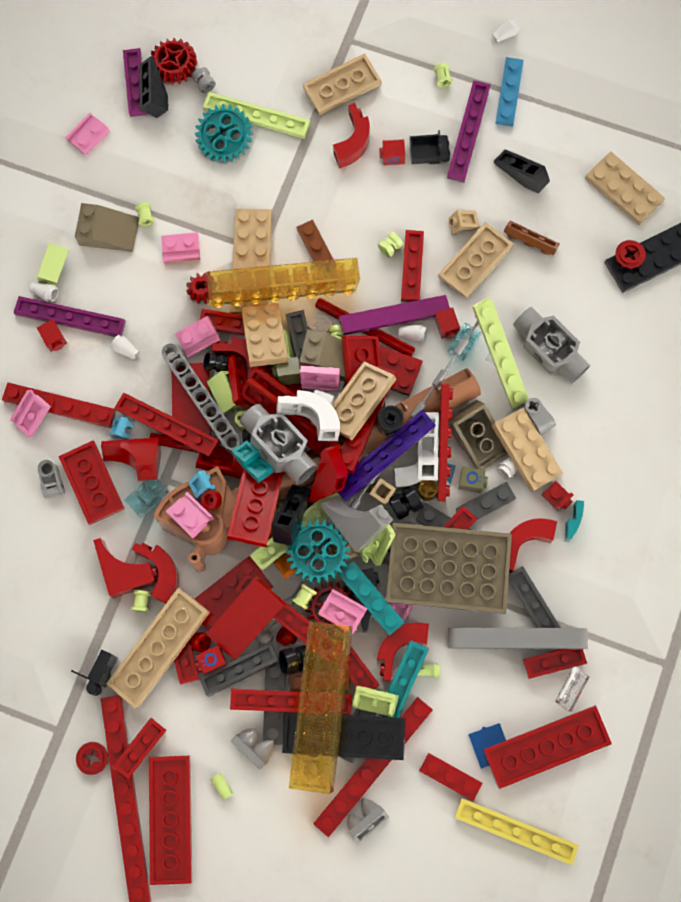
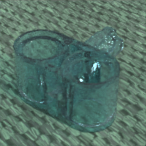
[447,322,482,361]

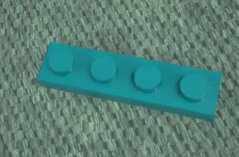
[338,561,405,636]
[378,640,429,718]

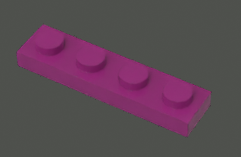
[123,48,148,117]

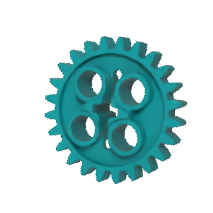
[195,104,254,164]
[286,519,351,584]

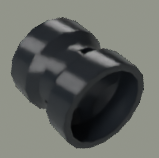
[203,351,228,372]

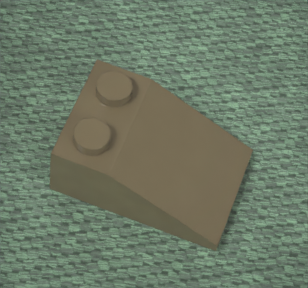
[75,203,139,252]
[299,329,346,382]
[448,400,508,470]

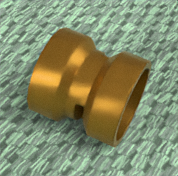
[418,480,438,501]

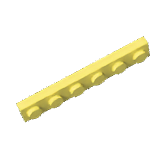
[454,798,579,865]

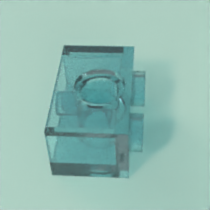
[124,479,169,518]

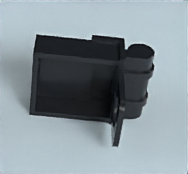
[409,130,451,165]
[71,649,118,696]

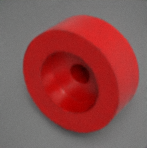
[201,490,222,510]
[276,626,297,646]
[190,631,211,653]

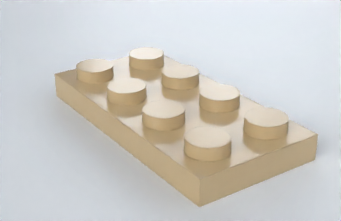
[302,53,382,116]
[585,151,665,225]
[438,222,514,299]
[241,303,288,367]
[332,361,396,440]
[491,407,563,492]

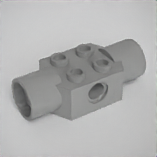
[513,307,590,384]
[240,404,317,485]

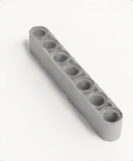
[162,343,242,455]
[448,628,588,649]

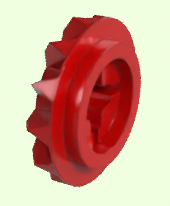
[615,240,646,269]
[76,742,108,775]

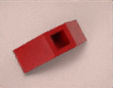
[308,445,348,503]

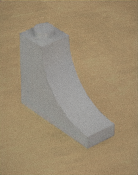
[321,496,393,552]

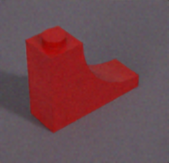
[101,437,161,481]
[93,538,159,598]

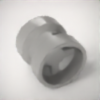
[192,67,216,93]

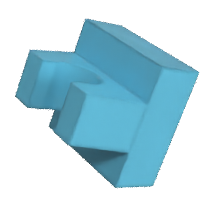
[109,416,134,439]
[188,471,216,499]

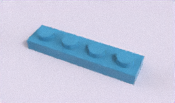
[495,57,524,127]

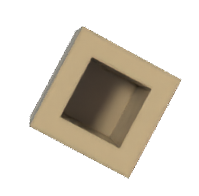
[366,477,396,505]

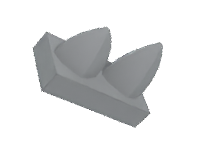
[231,728,274,770]
[347,799,389,844]

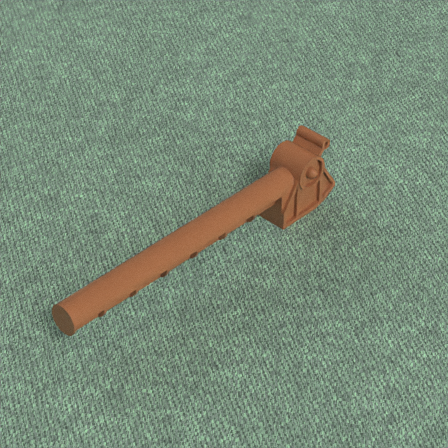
[153,368,481,573]

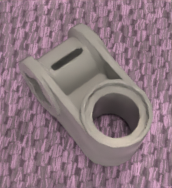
[522,398,556,435]
[38,460,65,499]

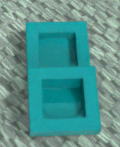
[231,440,273,483]
[565,500,584,542]

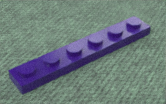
[338,409,436,502]

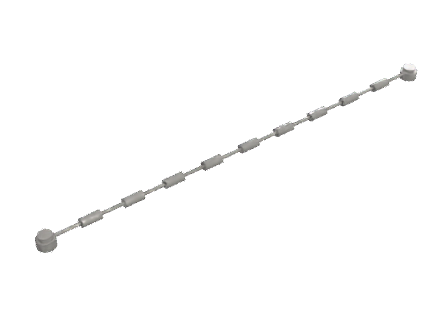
[257,316,478,646]

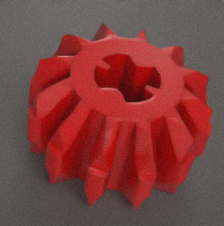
[186,273,217,304]

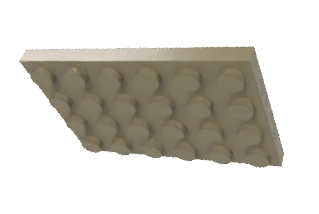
[386,523,512,614]

